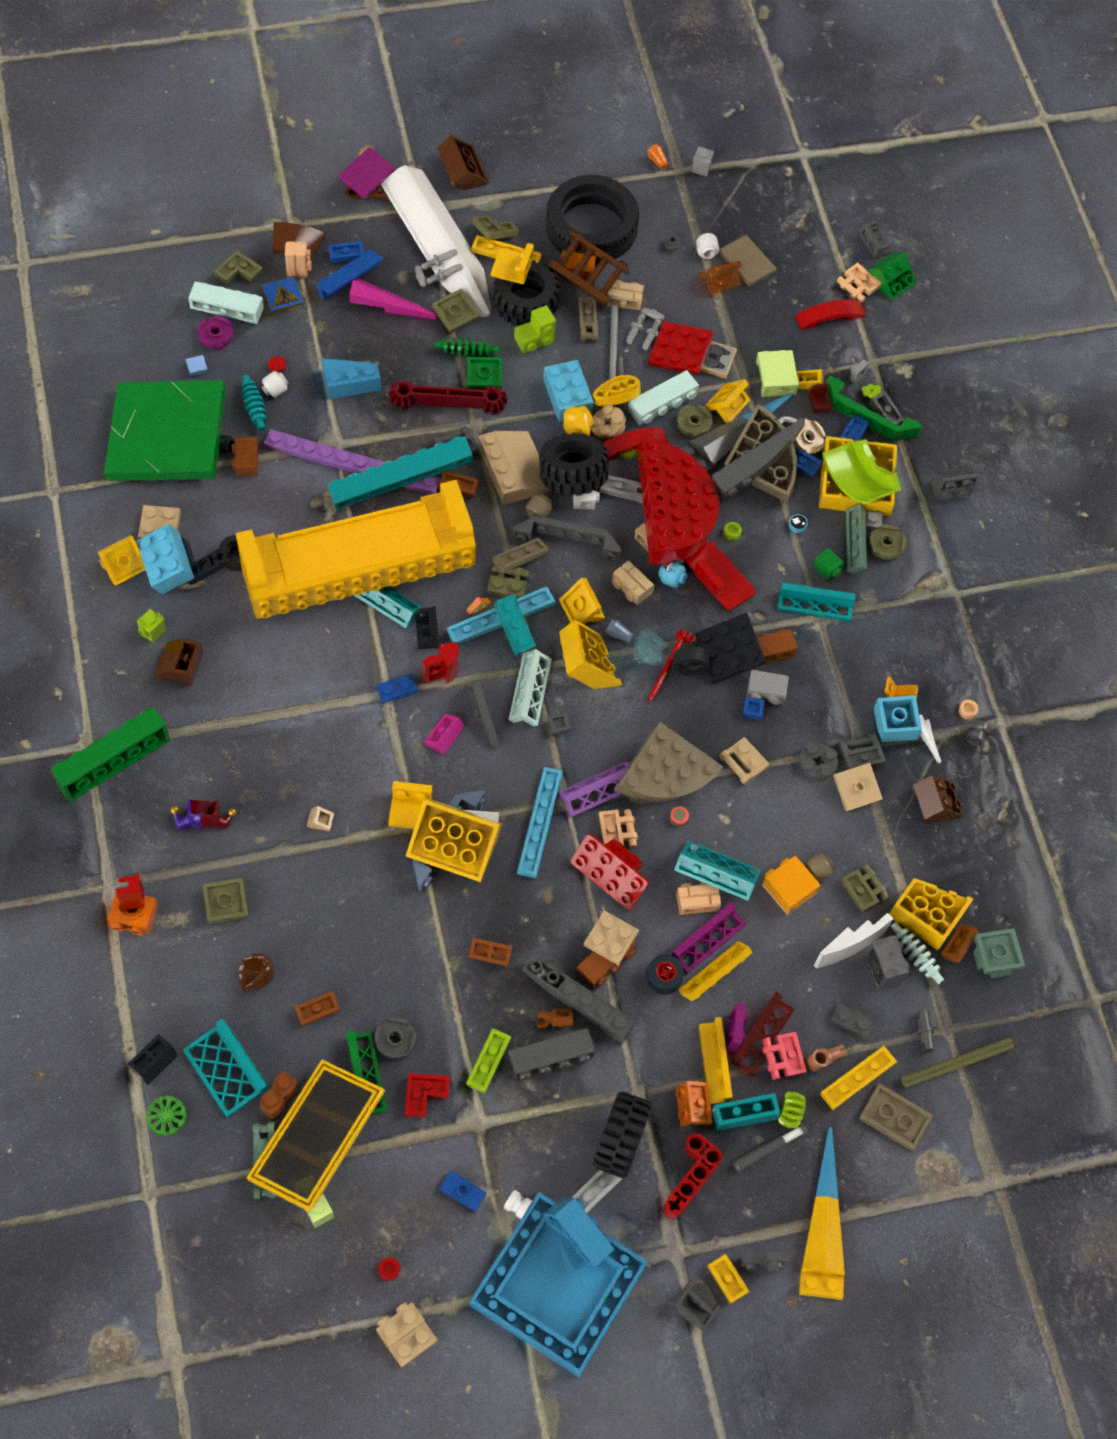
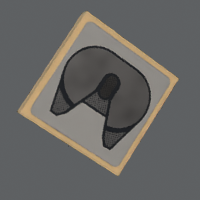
[700,341,737,379]

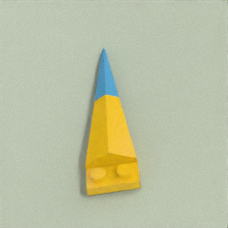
[799,1126,845,1300]

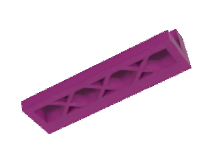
[671,902,746,974]

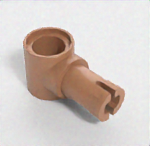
[806,1044,847,1072]

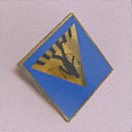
[261,276,305,313]

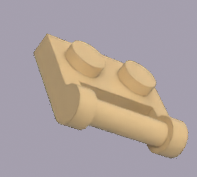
[719,737,770,785]

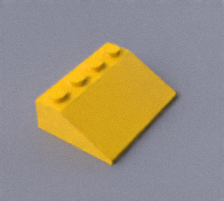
[406,798,503,882]

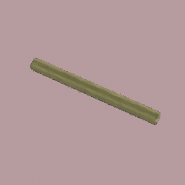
[901,1038,1014,1088]

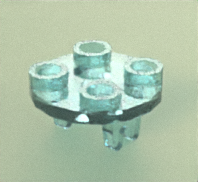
[633,629,664,667]

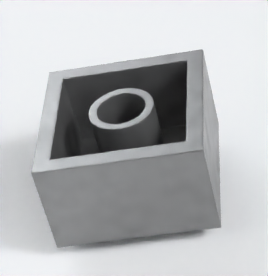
[865,935,910,991]

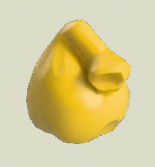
[563,406,593,436]

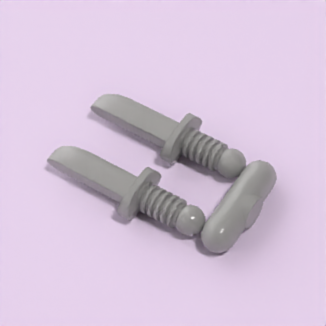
[415,249,463,288]
[626,308,665,351]

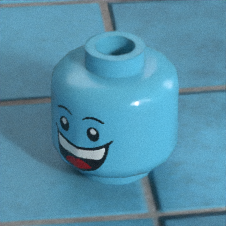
[659,562,687,588]

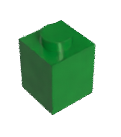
[813,548,844,581]

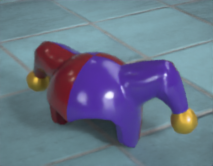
[171,799,236,830]

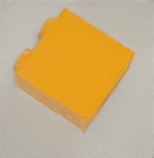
[762,855,821,915]

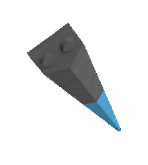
[681,393,792,473]

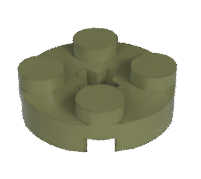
[677,405,712,439]
[869,525,906,560]

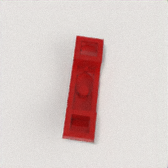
[796,300,866,330]
[603,427,668,461]

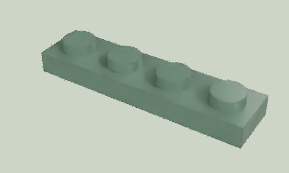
[846,504,867,575]

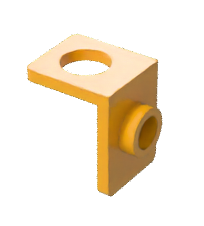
[885,677,918,698]

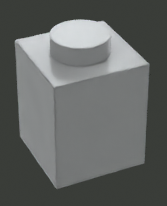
[691,147,714,177]

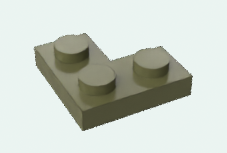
[472,215,519,240]
[214,250,263,284]

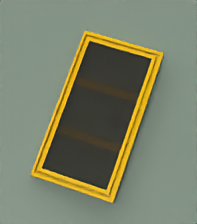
[247,1060,385,1212]

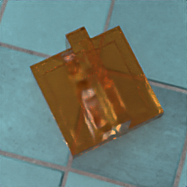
[697,260,742,295]

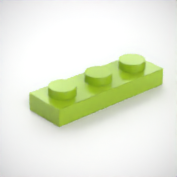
[466,1028,511,1094]

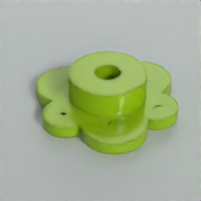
[862,384,881,399]

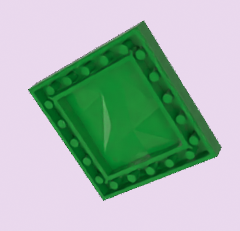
[104,380,226,481]

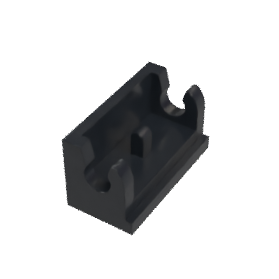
[415,606,439,649]
[127,1034,178,1085]

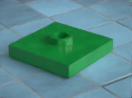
[467,357,502,390]

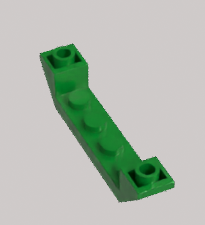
[825,376,922,441]

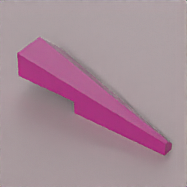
[350,278,437,320]

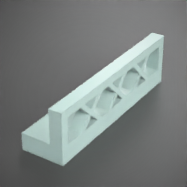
[508,649,552,727]

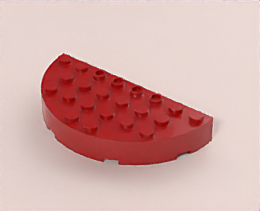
[637,437,719,564]

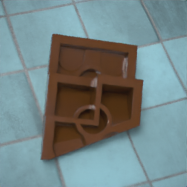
[273,222,325,260]

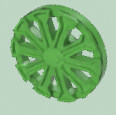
[146,1096,187,1136]

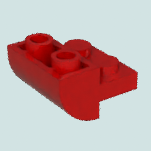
[423,641,459,684]

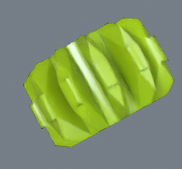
[778,1091,806,1129]

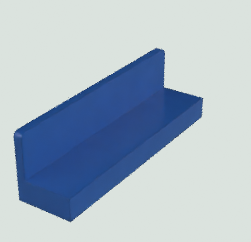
[317,249,383,300]

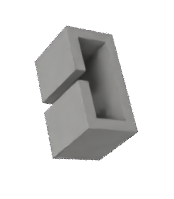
[746,670,789,705]

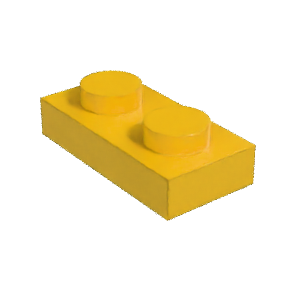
[707,1254,750,1304]

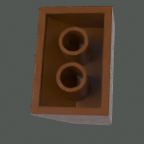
[438,135,489,190]

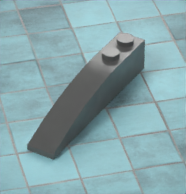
[712,417,805,498]

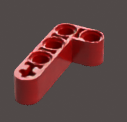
[663,1133,722,1220]

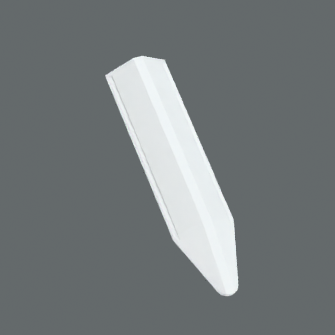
[381,166,491,317]

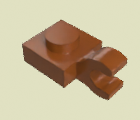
[537,1009,573,1028]

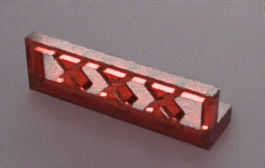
[732,992,795,1077]

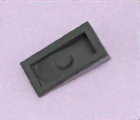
[868,391,904,424]

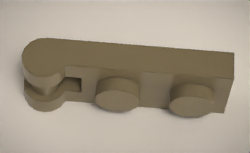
[578,297,598,341]

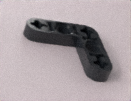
[181,536,231,585]

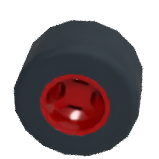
[646,955,684,995]

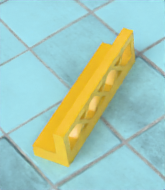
[698,1017,733,1106]

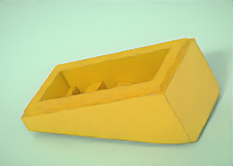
[796,369,823,391]

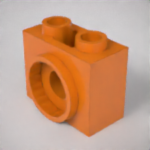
[107,892,158,935]

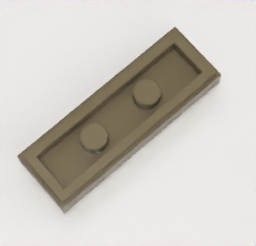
[493,537,549,573]

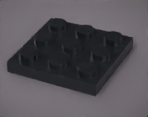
[695,612,766,684]

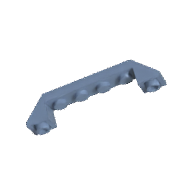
[412,790,486,892]

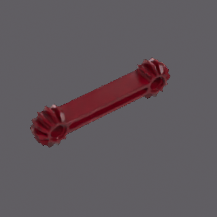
[388,379,508,416]

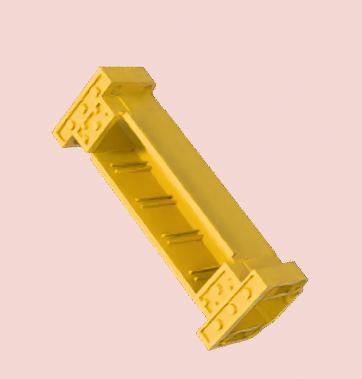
[235,480,476,619]

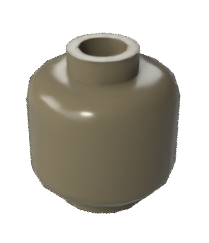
[525,494,552,518]
[806,852,835,882]

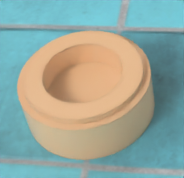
[958,700,979,719]

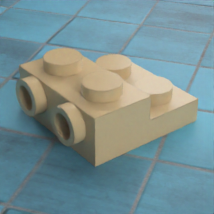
[376,1302,438,1368]

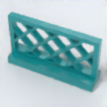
[674,840,761,901]
[183,1019,271,1118]

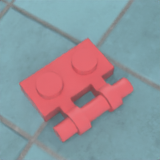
[762,1032,807,1080]

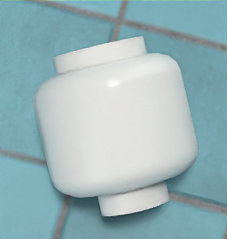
[696,233,719,259]
[261,371,289,398]

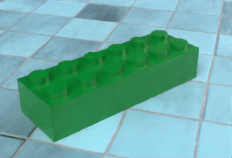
[51,707,171,803]

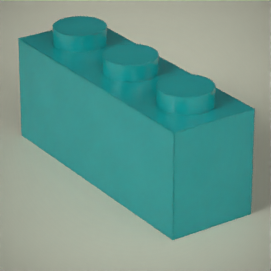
[494,594,536,657]
[711,1093,780,1132]

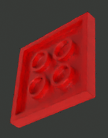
[648,321,714,376]

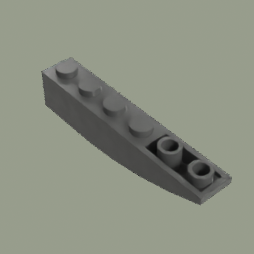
[522,954,635,1045]

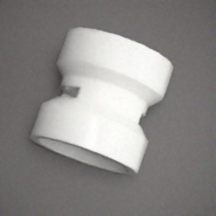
[504,1190,533,1219]

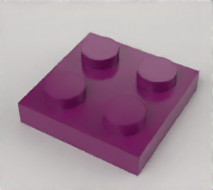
[725,1003,748,1055]

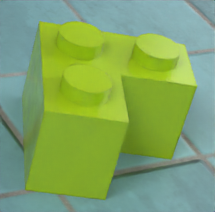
[514,305,556,354]

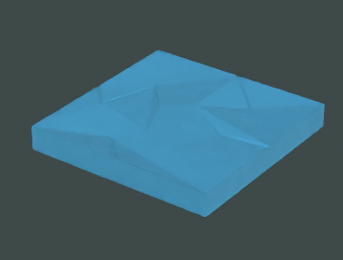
[469,1192,648,1378]

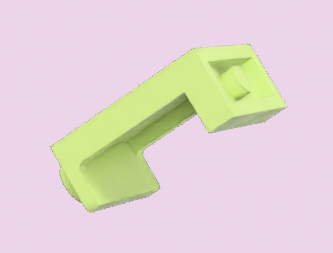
[756,350,799,397]

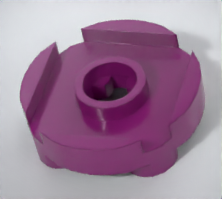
[198,316,234,350]

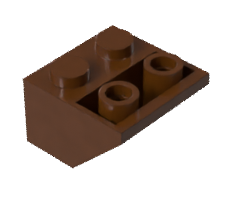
[154,638,203,686]
[913,775,964,822]

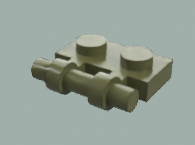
[487,564,529,599]
[840,865,890,913]

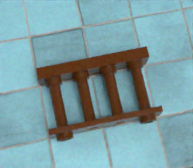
[548,231,629,307]

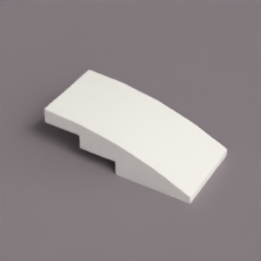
[814,913,893,969]

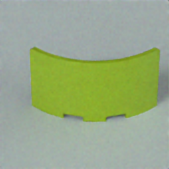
[822,439,901,503]

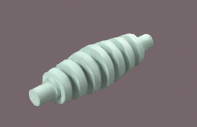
[890,922,944,984]

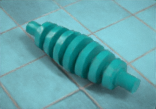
[241,375,267,431]

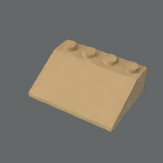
[478,431,551,506]

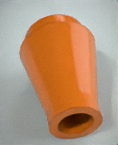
[647,144,669,170]

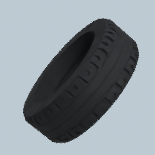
[546,175,639,264]

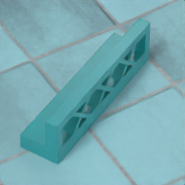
[777,583,856,622]
[354,586,423,628]

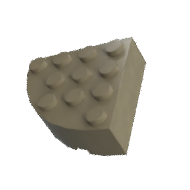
[724,404,796,503]
[614,722,723,803]

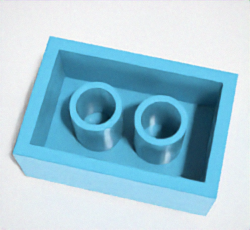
[543,360,594,422]
[137,524,194,595]

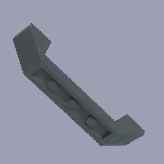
[512,515,622,562]

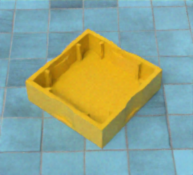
[819,436,897,517]

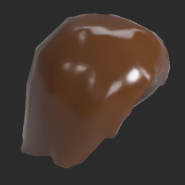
[239,953,274,991]

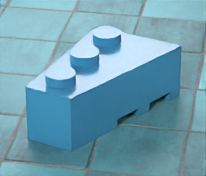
[321,358,381,399]
[544,1197,614,1267]

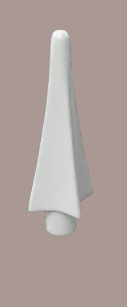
[919,715,941,763]

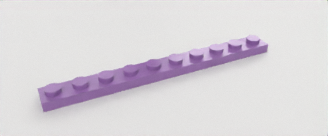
[264,429,441,495]

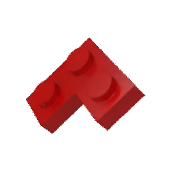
[405,1073,450,1118]

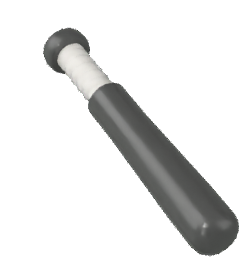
[733,1123,808,1172]

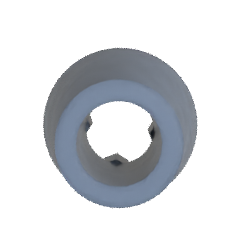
[605,619,634,643]

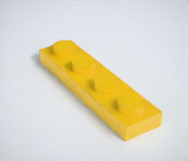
[471,235,542,263]
[678,941,752,1002]
[820,1046,897,1110]

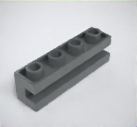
[508,1028,595,1080]

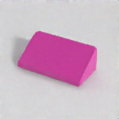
[424,714,464,754]

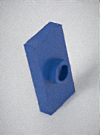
[839,414,870,440]
[439,1171,487,1212]

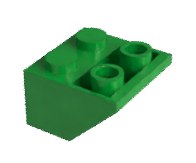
[868,252,917,300]

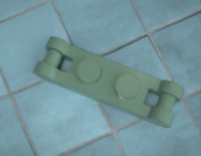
[253,1122,276,1199]

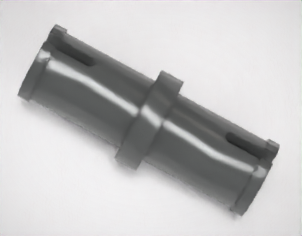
[916,1010,936,1053]

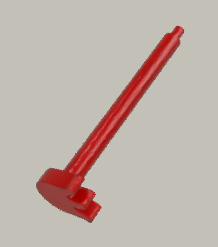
[648,628,696,701]

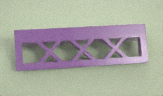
[558,761,630,817]

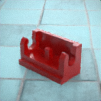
[116,873,145,910]

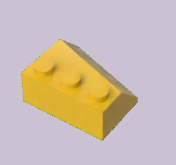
[559,620,622,689]
[889,878,974,950]

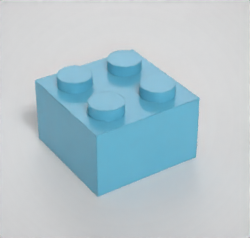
[874,696,922,742]

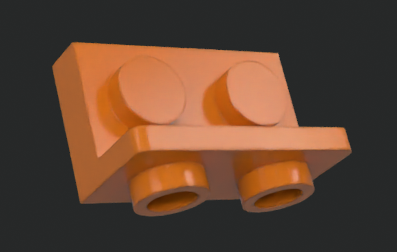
[676,1081,713,1127]

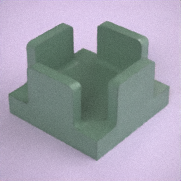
[973,928,1025,978]

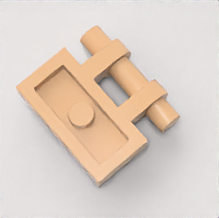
[837,263,882,302]
[598,809,638,848]

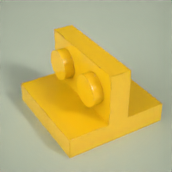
[704,379,750,423]
[98,535,146,586]
[559,578,605,625]

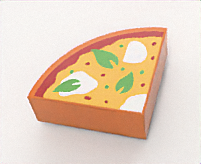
[466,597,491,615]

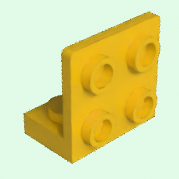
[491,243,534,284]
[389,781,432,829]

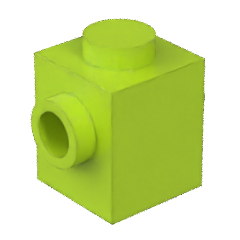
[136,609,166,643]

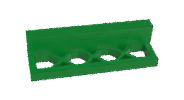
[346,1030,387,1116]

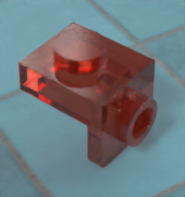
[808,383,833,414]

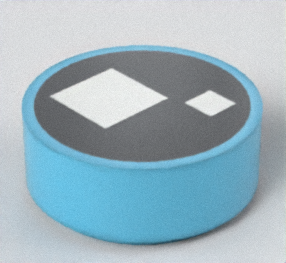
[789,514,808,533]

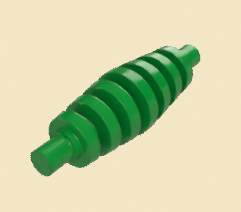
[434,337,500,357]

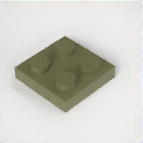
[432,288,480,334]
[202,878,249,924]

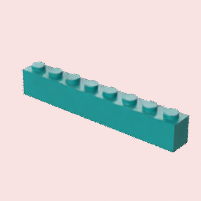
[327,436,473,510]

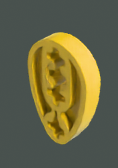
[593,375,641,406]

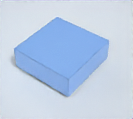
[186,355,208,377]

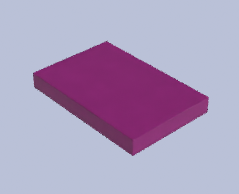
[338,147,395,199]

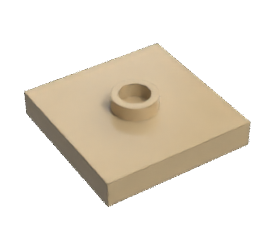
[833,763,883,811]

